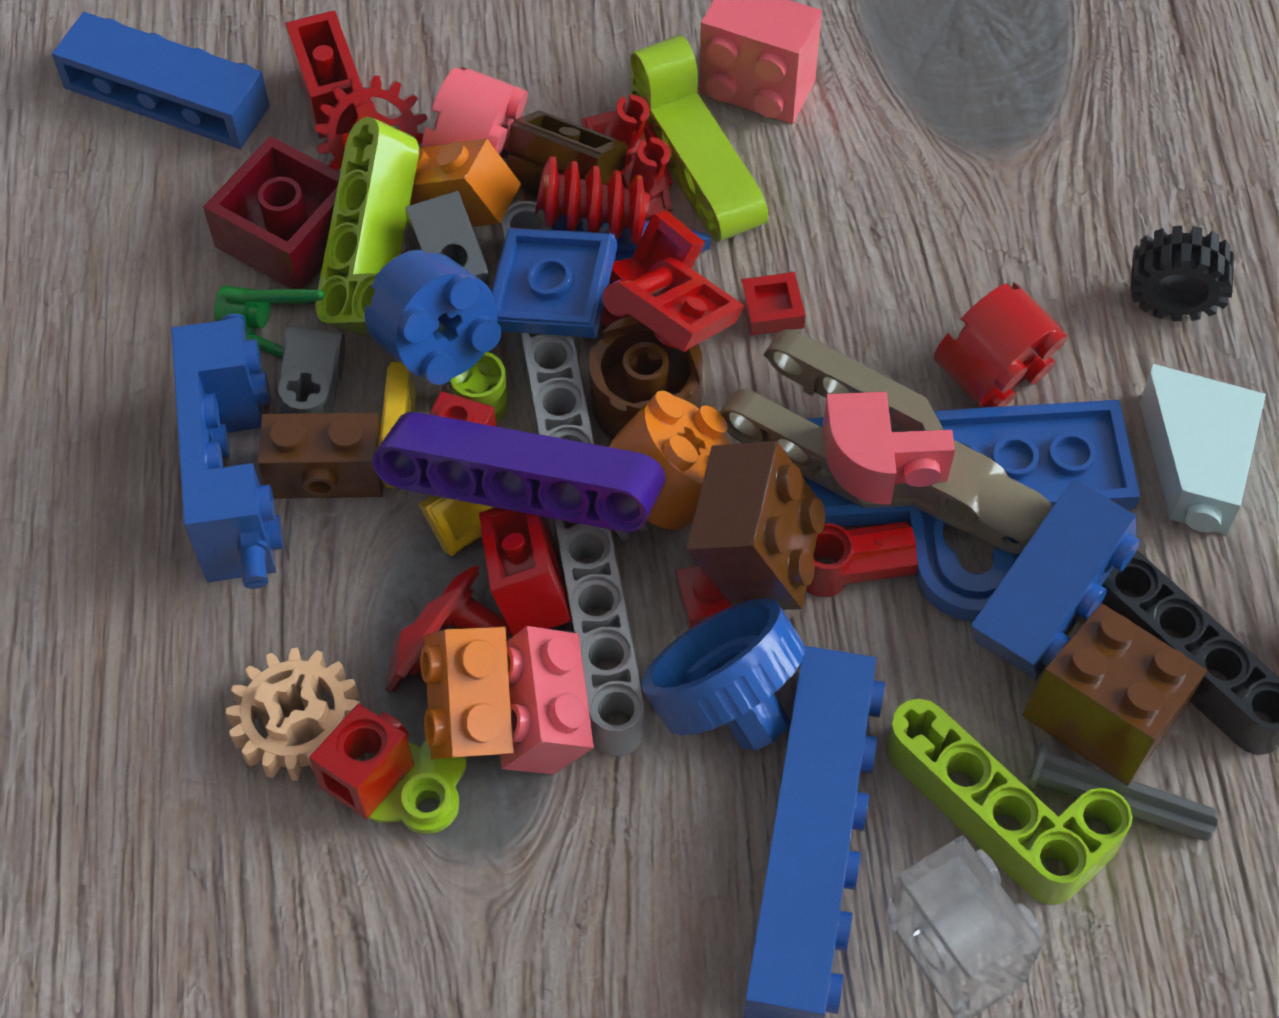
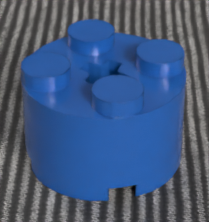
[365,250,502,385]

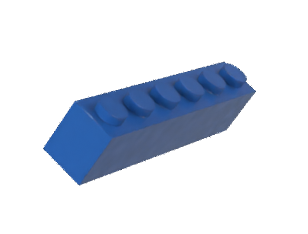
[743,645,885,1018]

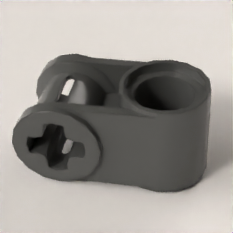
[278,326,345,414]

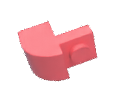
[823,392,955,505]

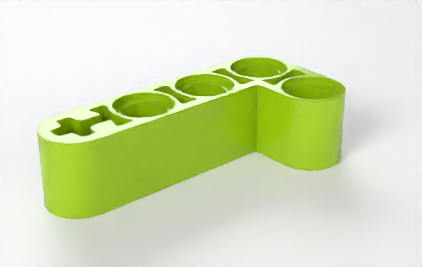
[630,35,769,242]
[315,117,419,338]
[886,699,1133,905]

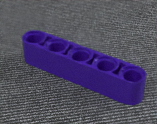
[372,412,666,532]

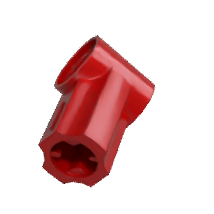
[806,522,918,597]

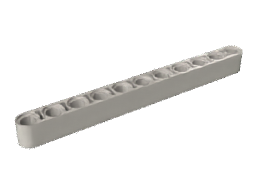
[502,201,644,756]

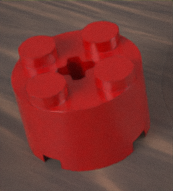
[933,282,1068,408]

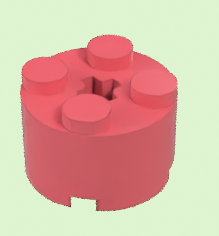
[422,67,528,162]

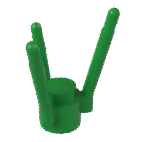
[214,285,325,359]

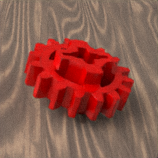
[313,75,428,171]

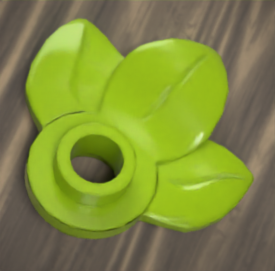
[368,740,467,834]

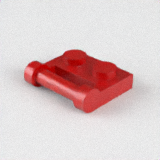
[602,257,744,352]

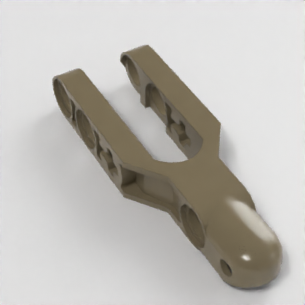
[720,329,1053,554]

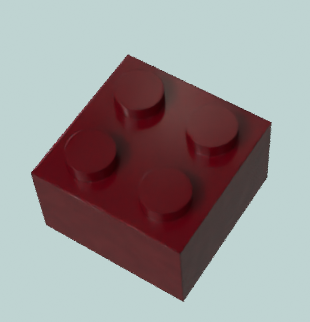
[203,136,340,289]

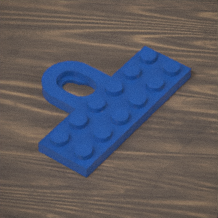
[802,400,1140,621]

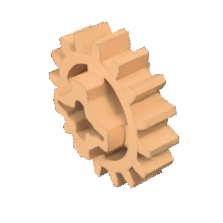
[226,648,360,781]

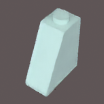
[1139,364,1266,535]

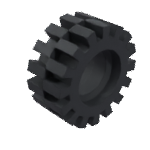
[1130,226,1234,321]

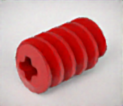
[533,156,652,246]

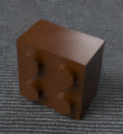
[686,441,825,610]
[1022,603,1208,786]

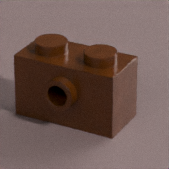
[258,412,383,499]

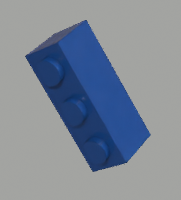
[971,478,1140,680]

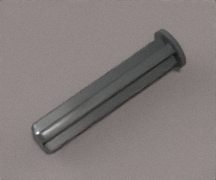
[1027,742,1219,841]

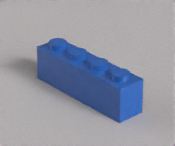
[52,11,270,150]

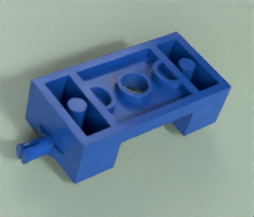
[171,314,284,589]

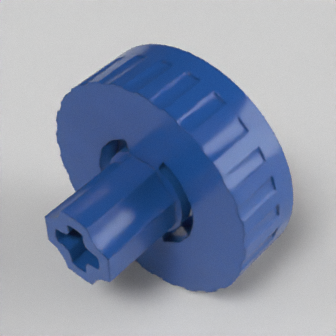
[641,598,805,751]

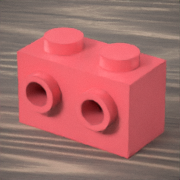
[500,626,594,774]

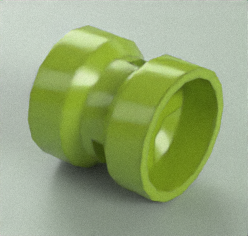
[450,352,508,423]

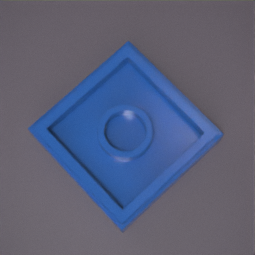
[492,228,618,338]

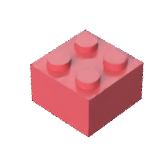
[699,0,822,124]

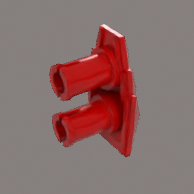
[581,95,673,219]
[385,565,511,693]

